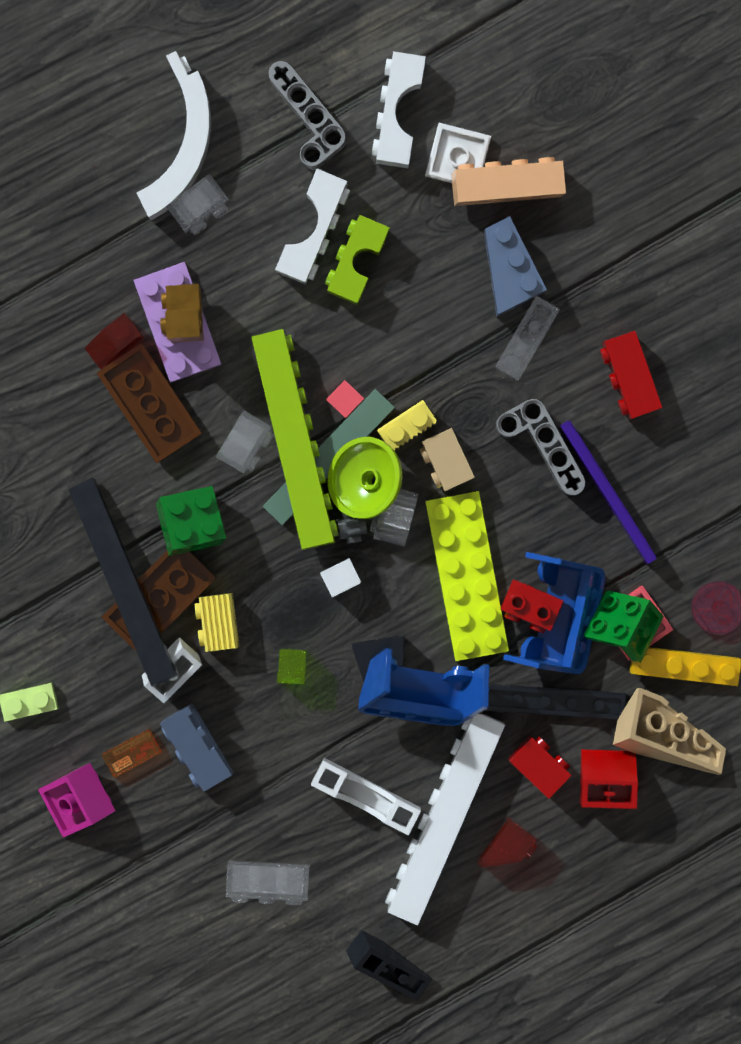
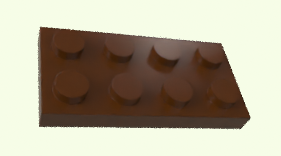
[97,343,202,464]
[101,551,217,652]

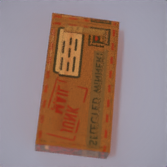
[101,728,162,778]

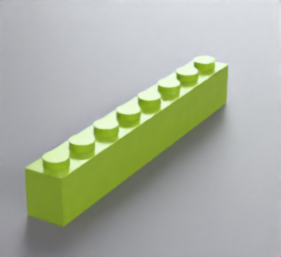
[252,329,339,550]

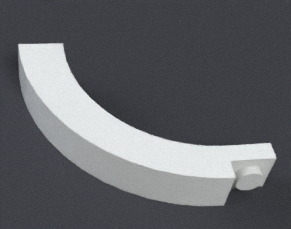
[137,51,211,220]

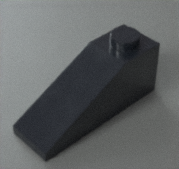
[346,930,432,1000]

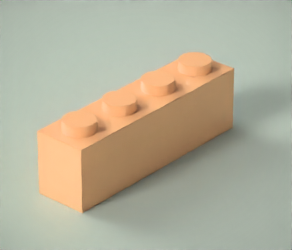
[451,157,566,206]

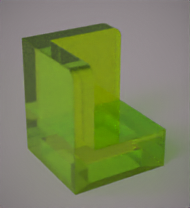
[277,649,307,684]

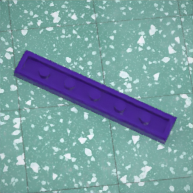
[558,420,656,564]

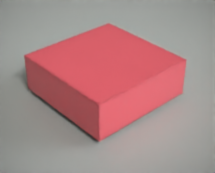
[326,380,364,418]

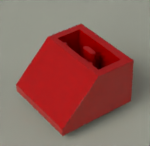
[579,749,638,809]

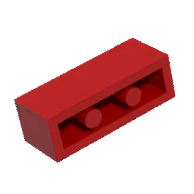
[600,331,662,420]

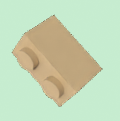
[419,428,475,491]

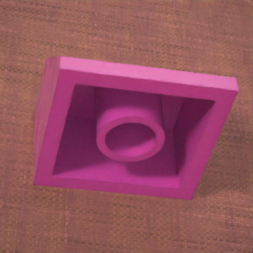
[38,763,115,837]

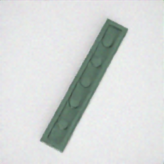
[263,389,395,525]

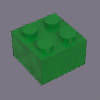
[156,486,226,556]

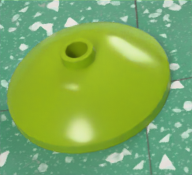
[328,437,402,519]

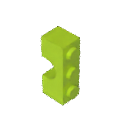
[325,215,390,305]

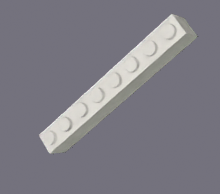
[385,713,505,925]

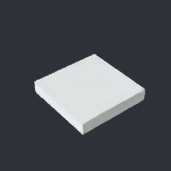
[425,123,491,183]

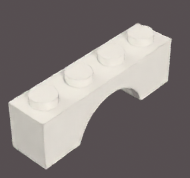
[372,51,426,168]
[275,169,350,285]
[311,758,421,835]

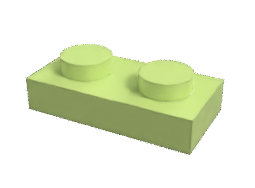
[0,682,59,722]

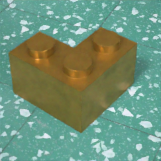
[160,284,204,343]

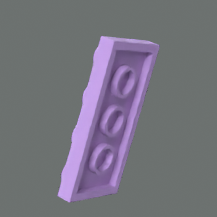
[134,262,222,383]

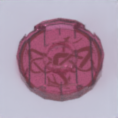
[691,581,741,635]

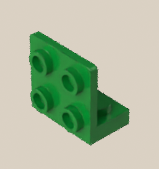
[584,591,664,663]

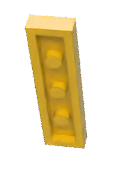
[630,647,741,686]

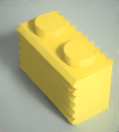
[377,400,437,451]
[195,593,239,652]

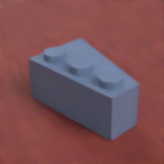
[484,216,547,317]
[160,703,233,792]

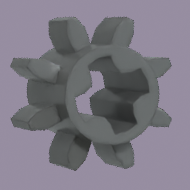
[336,512,367,544]

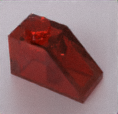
[84,313,144,369]
[477,817,537,868]

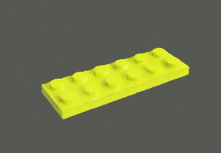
[425,491,509,661]

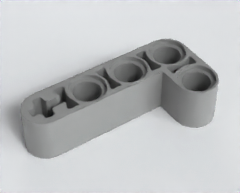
[269,61,346,170]
[496,399,585,495]

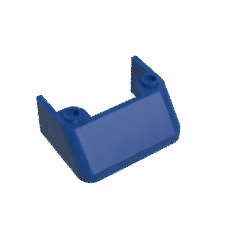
[503,552,605,674]
[358,648,489,726]

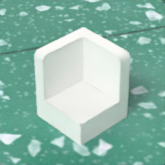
[320,558,361,597]

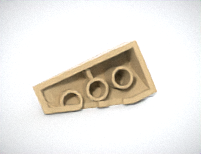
[613,688,726,775]

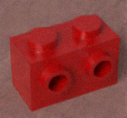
[500,579,565,634]
[508,735,572,799]

